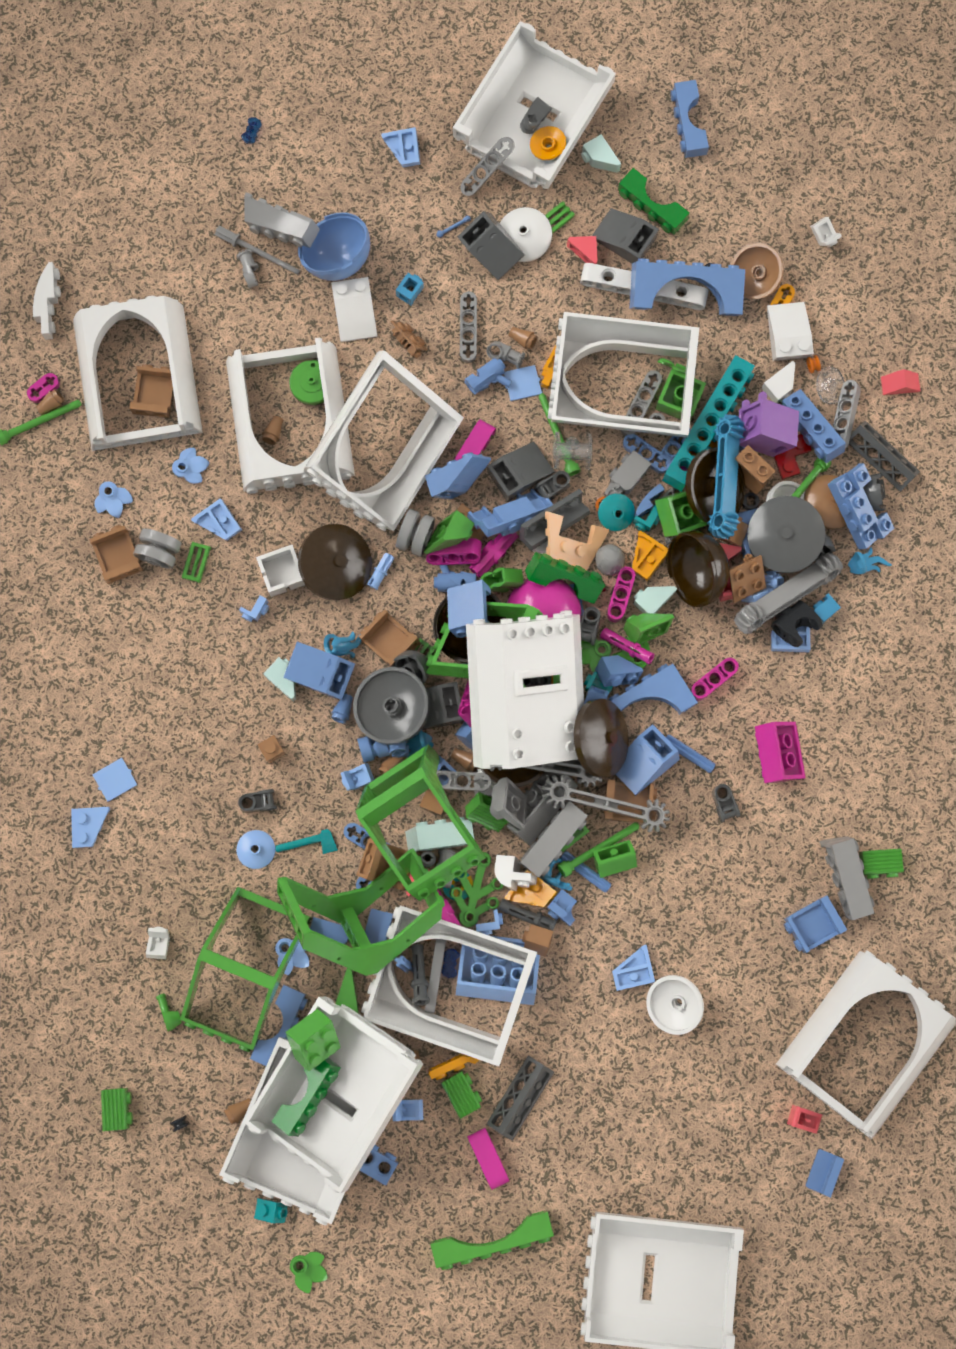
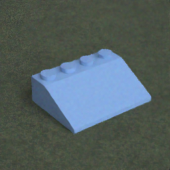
[456,935,540,1005]

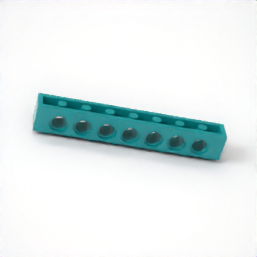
[662,355,755,492]

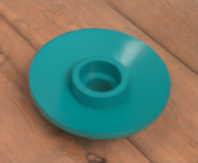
[598,493,635,531]

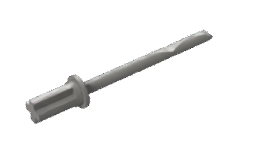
[214,225,301,275]

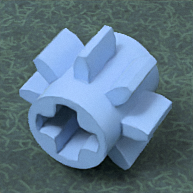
[764,571,784,593]

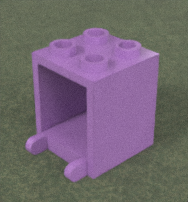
[739,391,799,457]

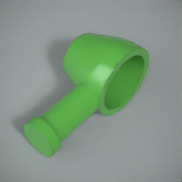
[156,994,182,1032]

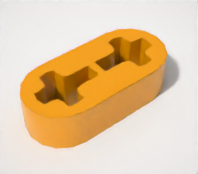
[770,284,795,305]

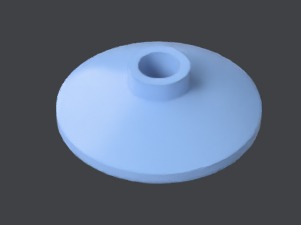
[236,830,275,869]

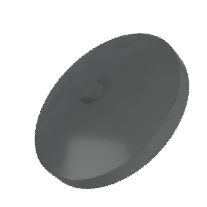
[747,496,825,573]
[353,667,430,745]

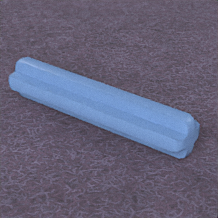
[666,734,715,773]
[560,851,611,892]
[394,955,413,974]

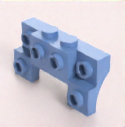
[828,463,894,549]
[467,489,553,537]

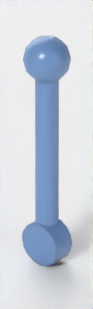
[436,215,471,238]

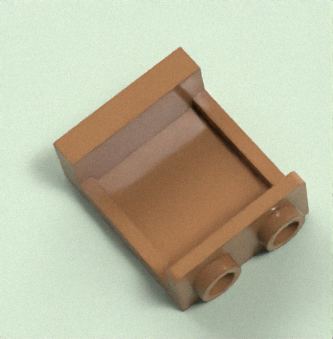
[130,364,174,418]
[735,445,776,495]
[89,525,143,584]
[359,610,421,667]
[604,780,657,823]
[356,838,410,891]

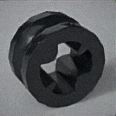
[742,492,760,510]
[170,1115,190,1132]

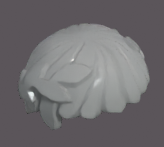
[595,544,625,576]

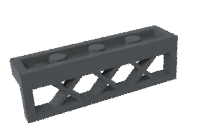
[849,421,920,492]
[519,489,590,551]
[486,1055,554,1141]

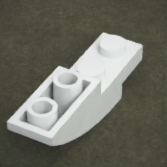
[33,262,61,340]

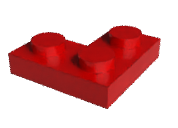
[773,434,812,480]

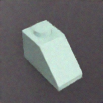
[581,134,621,173]
[633,586,677,614]
[264,657,296,702]

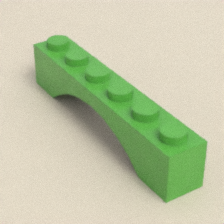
[430,1210,554,1270]

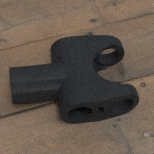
[771,600,823,647]

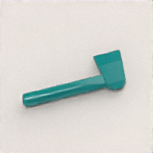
[275,829,338,854]

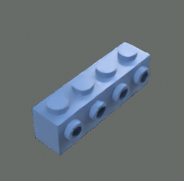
[782,389,846,463]

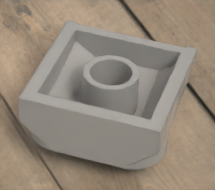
[490,777,528,830]

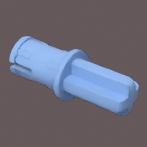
[367,553,394,590]

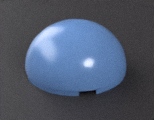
[298,213,370,281]

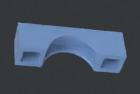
[671,80,709,158]
[250,985,308,1066]

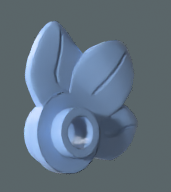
[172,448,209,484]
[95,481,133,518]
[275,938,309,975]

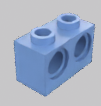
[360,1145,399,1185]

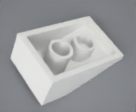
[331,277,377,342]
[767,302,814,361]

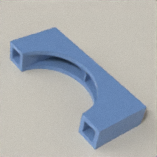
[629,258,745,316]
[608,664,698,715]

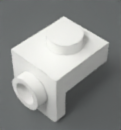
[810,217,842,247]
[146,927,170,959]

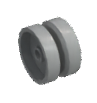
[396,509,435,557]
[133,528,182,569]

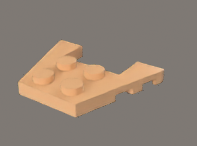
[545,512,609,571]

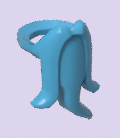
[848,547,892,574]
[323,632,362,658]
[406,730,434,758]
[540,858,573,891]

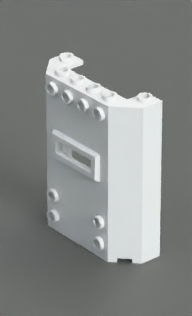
[453,21,616,189]
[466,610,584,769]
[243,996,423,1193]
[219,1037,356,1226]
[581,1211,744,1349]

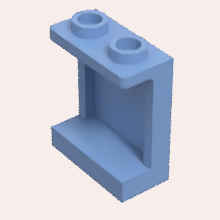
[447,580,491,638]
[784,895,847,953]

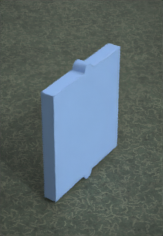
[504,365,542,401]
[92,758,137,802]

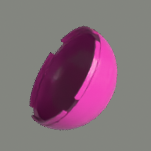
[507,578,582,622]

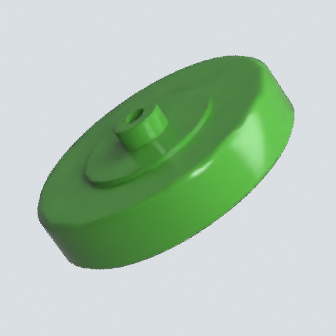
[289,360,324,405]

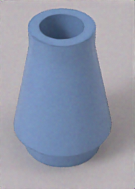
[331,694,353,724]

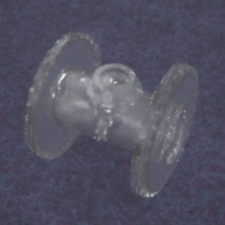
[553,432,592,470]

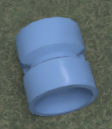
[357,736,390,763]

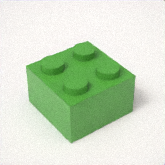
[655,369,706,422]
[655,490,707,537]
[285,1009,341,1072]

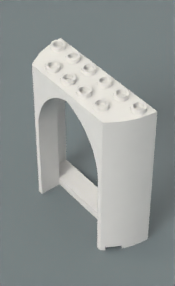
[73,296,203,451]
[548,312,699,438]
[226,338,355,494]
[304,351,464,531]
[361,905,537,1066]
[776,950,956,1139]

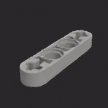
[460,137,515,196]
[460,291,477,363]
[621,370,662,436]
[833,380,861,449]
[436,770,491,792]
[425,939,446,1013]

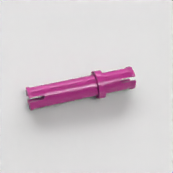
[600,628,654,664]

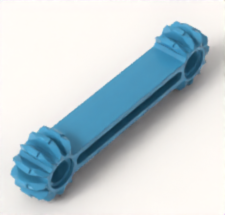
[707,414,746,539]

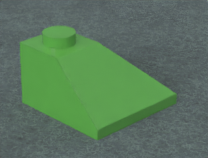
[424,510,475,554]
[623,613,674,645]

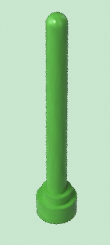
[539,393,581,477]
[0,400,81,446]
[791,458,831,498]
[557,822,640,878]

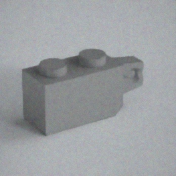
[604,450,651,497]

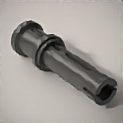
[498,899,558,931]
[411,944,430,1006]

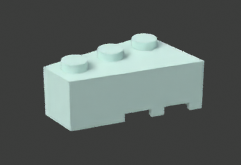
[405,817,474,852]

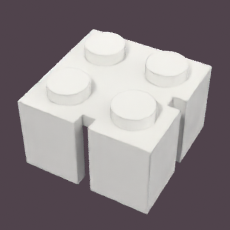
[256,545,305,597]

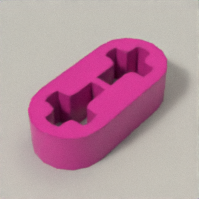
[27,373,60,403]

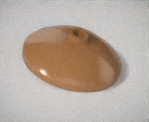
[731,243,784,300]
[804,475,847,530]

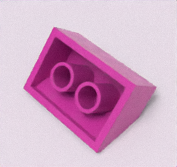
[755,722,806,783]

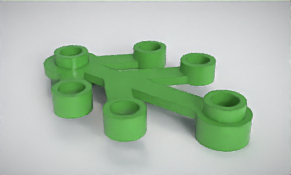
[449,852,503,927]

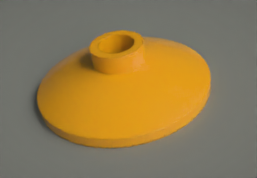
[530,126,566,160]

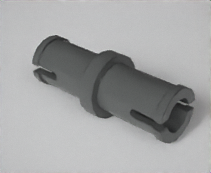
[421,851,436,867]

